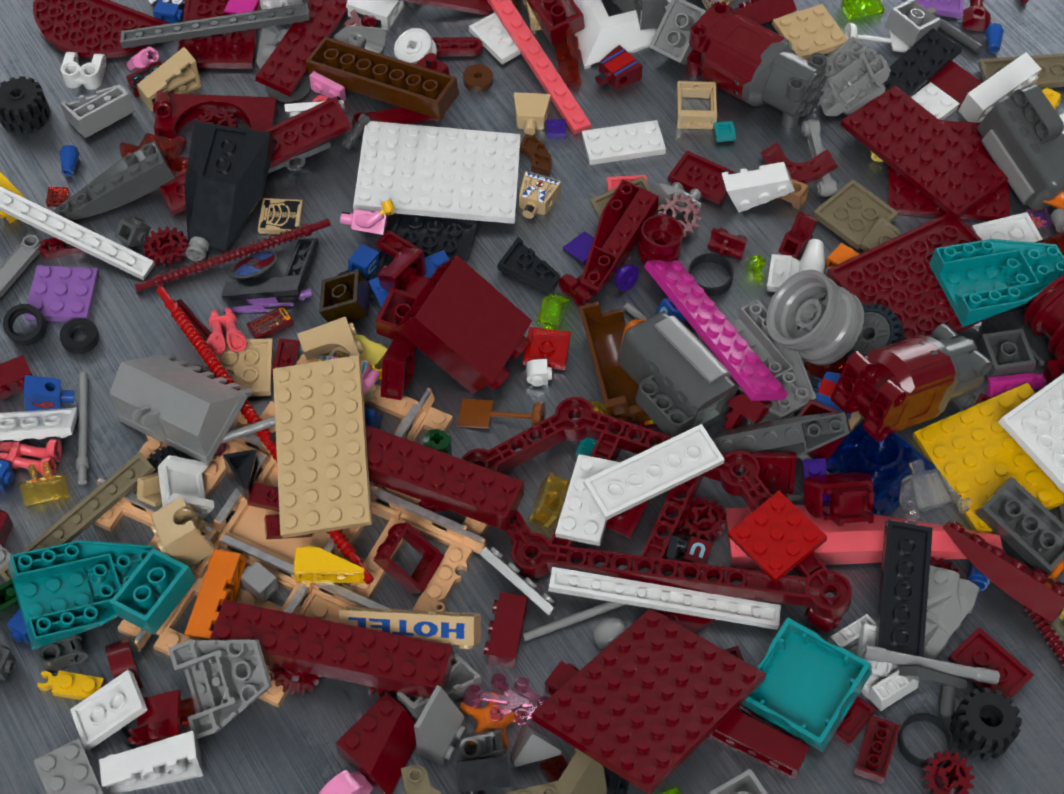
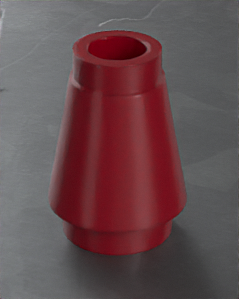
[153,90,173,118]

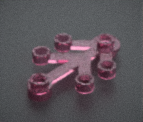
[463,673,549,725]

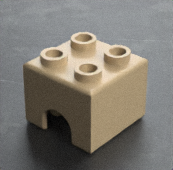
[151,497,214,567]

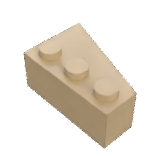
[137,47,201,112]

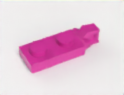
[985,373,1047,398]

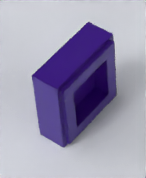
[546,119,566,139]

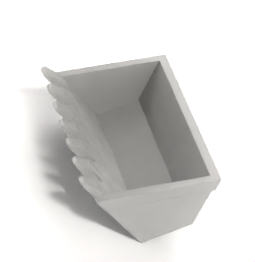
[109,354,253,465]

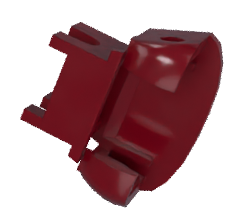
[804,472,874,526]

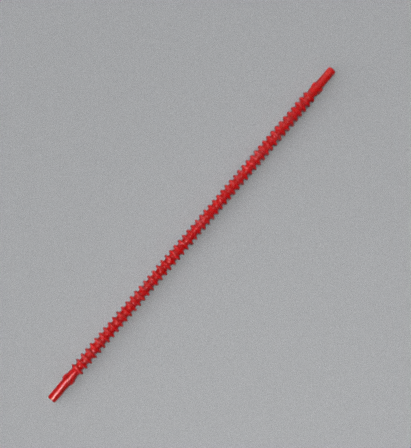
[156,286,374,584]

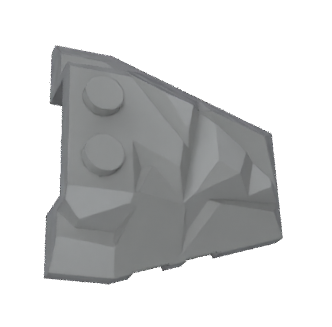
[820,37,890,116]
[923,565,980,660]
[168,640,272,740]

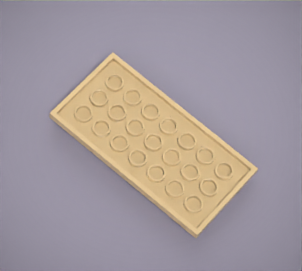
[273,355,372,538]

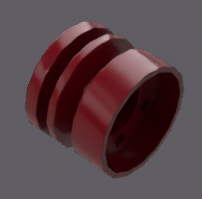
[638,215,684,264]

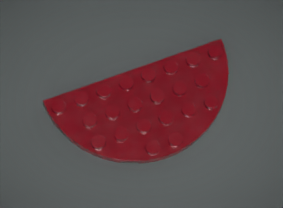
[33,0,170,59]

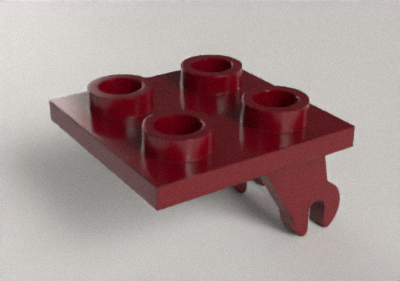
[128,689,181,747]

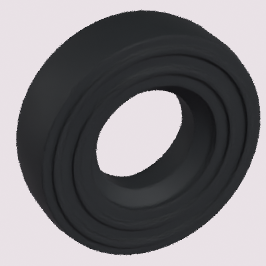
[60,318,99,354]

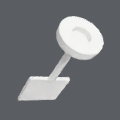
[844,22,911,52]

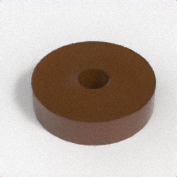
[463,64,493,92]

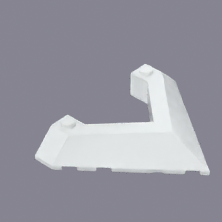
[573,0,671,69]

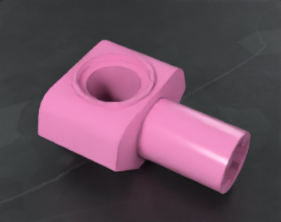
[127,47,159,72]

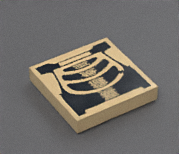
[258,198,303,235]

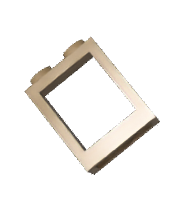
[676,81,717,130]

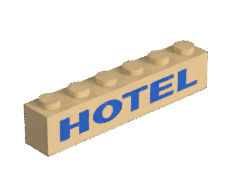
[339,607,481,649]

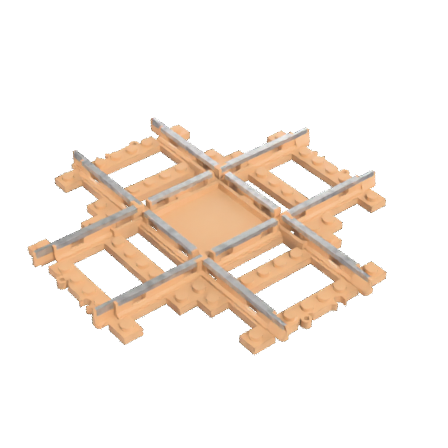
[93,350,489,708]

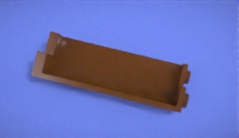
[578,302,652,423]

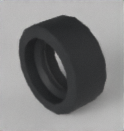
[3,304,47,346]

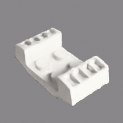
[827,614,919,711]

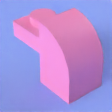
[319,770,373,794]

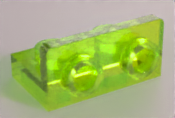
[841,0,884,21]

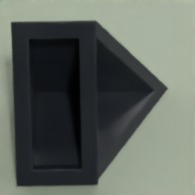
[223,450,259,500]

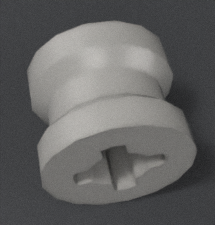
[186,237,210,262]

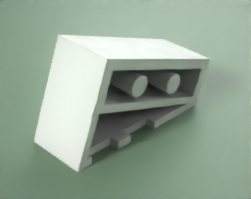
[722,162,795,213]

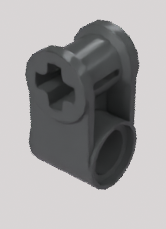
[39,634,88,673]
[459,728,507,759]

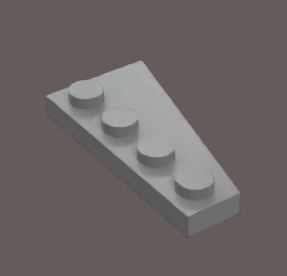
[479,547,557,615]

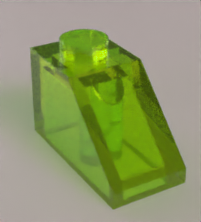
[537,293,571,330]

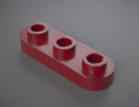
[431,37,482,57]

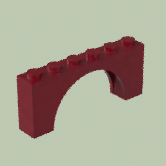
[154,93,278,141]

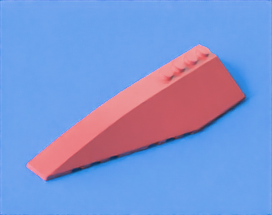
[725,505,1003,569]

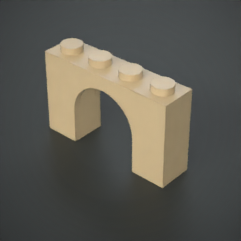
[297,316,377,402]

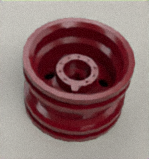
[1024,275,1064,360]

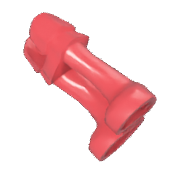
[206,307,247,356]
[0,439,62,478]

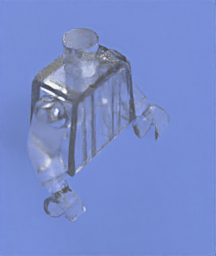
[899,459,971,524]

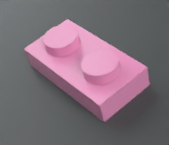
[309,71,346,102]

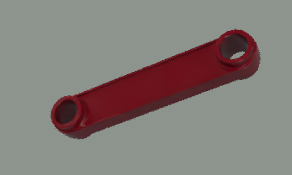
[352,107,444,134]

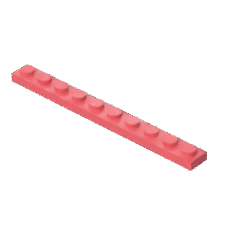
[487,0,591,135]

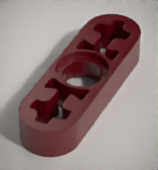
[39,231,96,259]

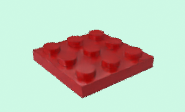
[728,491,827,583]

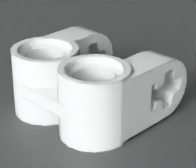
[61,52,107,90]

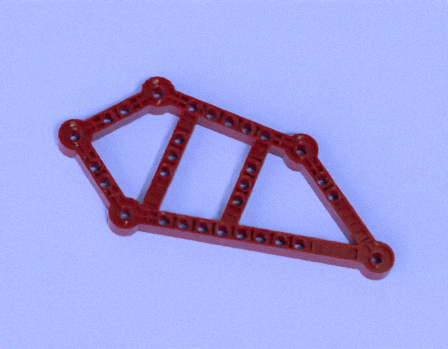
[461,397,852,619]

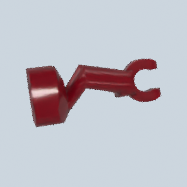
[558,274,597,307]

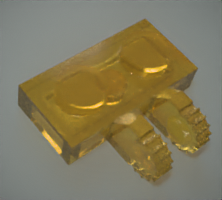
[20,461,70,506]

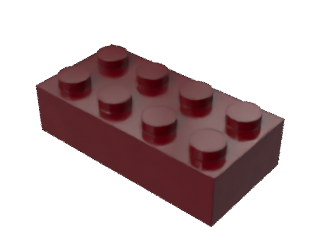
[853,715,900,784]

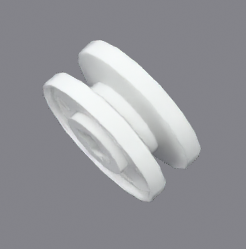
[394,28,437,65]

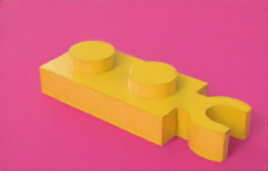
[37,670,106,701]

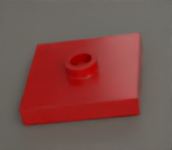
[523,327,571,370]

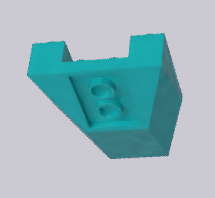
[929,239,1064,327]
[8,540,154,650]

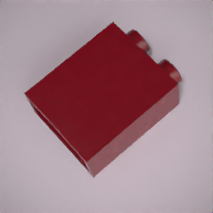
[395,255,532,394]

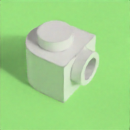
[526,359,552,386]

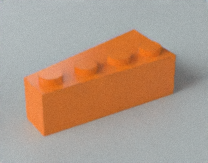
[184,549,247,640]

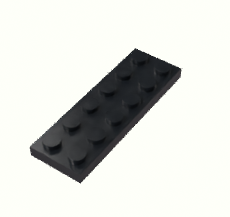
[884,28,962,97]
[875,520,933,657]

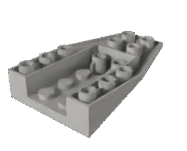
[693,299,816,419]

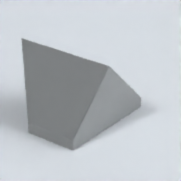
[510,721,562,767]

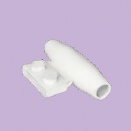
[767,239,825,292]

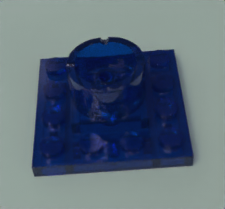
[826,421,937,516]

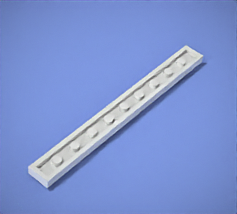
[0,187,155,280]
[548,567,781,630]

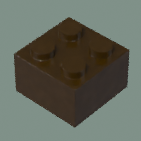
[319,269,370,323]

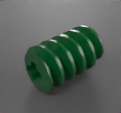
[423,429,452,455]

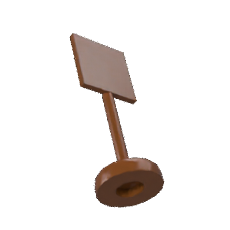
[457,399,546,429]

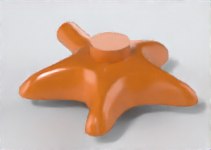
[459,690,523,749]

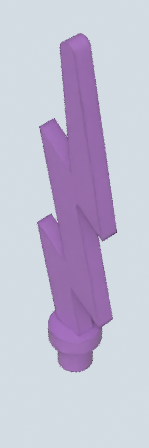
[223,288,312,314]

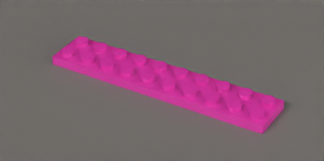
[644,260,788,401]

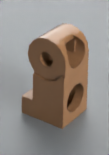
[778,179,809,210]

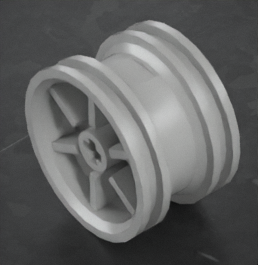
[766,270,864,365]

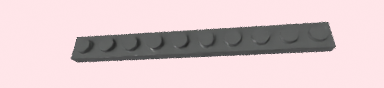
[120,3,310,48]

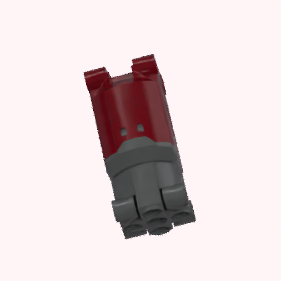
[686,2,827,129]
[831,323,993,442]

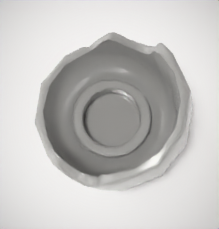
[593,618,627,649]

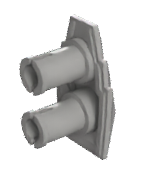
[656,182,702,215]

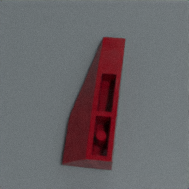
[729,0,797,25]
[580,179,659,293]
[943,521,1064,623]

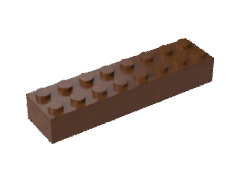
[305,37,459,120]

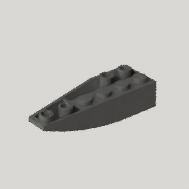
[54,141,175,221]
[714,411,850,475]

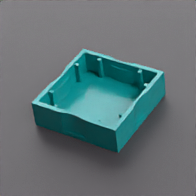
[741,617,872,752]

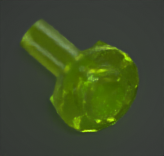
[746,254,766,282]

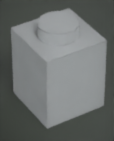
[240,562,279,603]

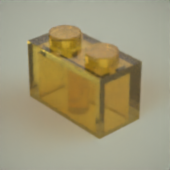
[528,473,570,529]

